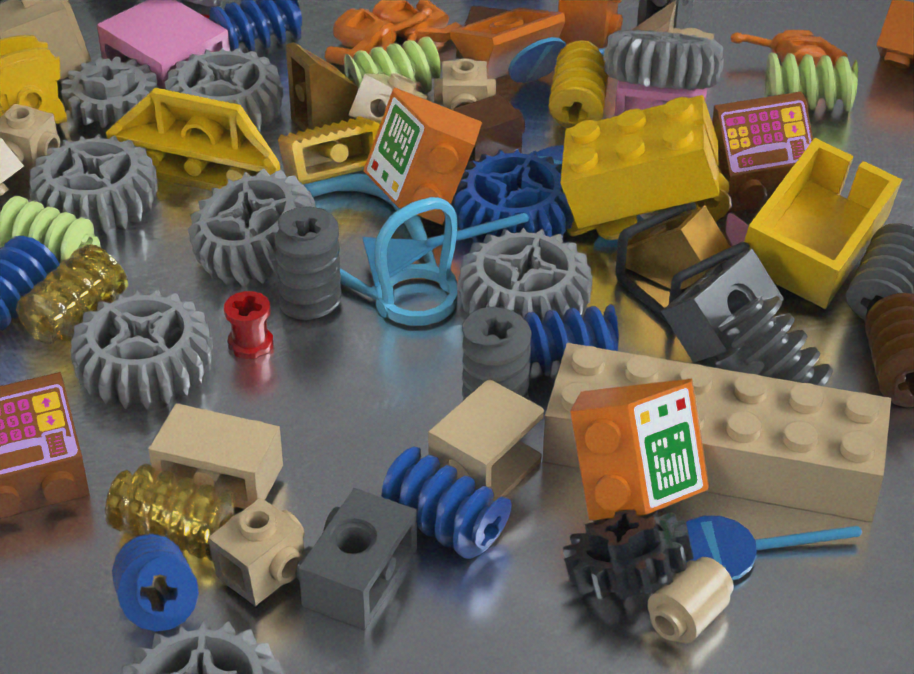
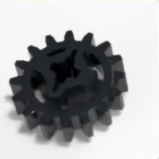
[563,510,694,599]

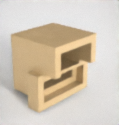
[0,0,92,81]

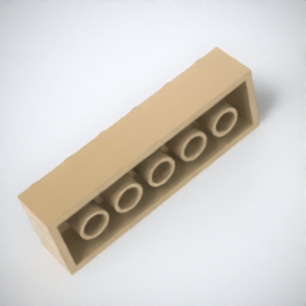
[542,343,891,522]

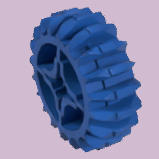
[451,148,575,243]

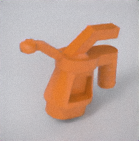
[372,0,462,47]
[325,7,432,65]
[731,30,848,67]

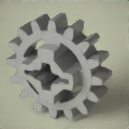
[61,56,158,128]

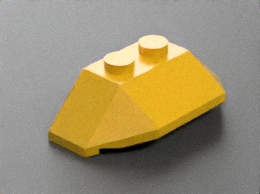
[106,88,280,191]

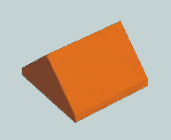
[449,8,565,78]

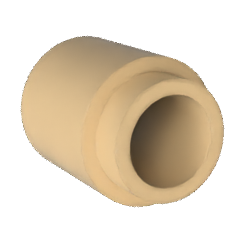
[647,557,734,643]

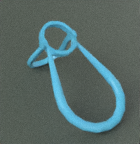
[304,173,457,326]

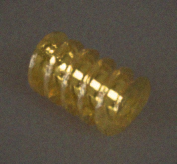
[17,244,128,344]
[105,463,236,561]

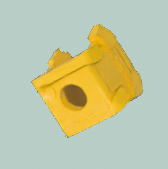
[0,35,67,124]

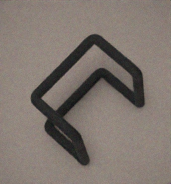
[615,202,750,323]

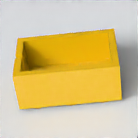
[560,95,719,229]
[744,138,902,309]

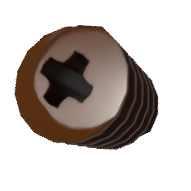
[865,293,914,407]

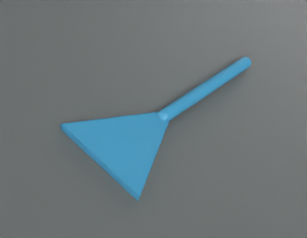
[362,213,529,288]

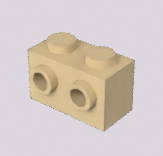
[149,403,283,509]

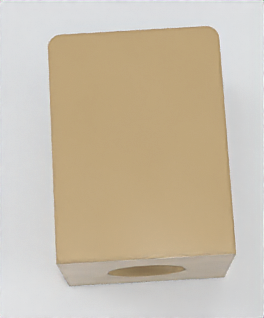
[428,380,544,502]

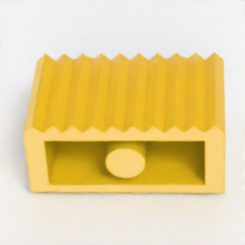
[278,116,379,185]

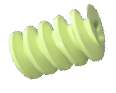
[344,36,441,93]
[764,53,858,112]
[0,196,101,281]

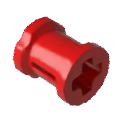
[224,291,273,359]

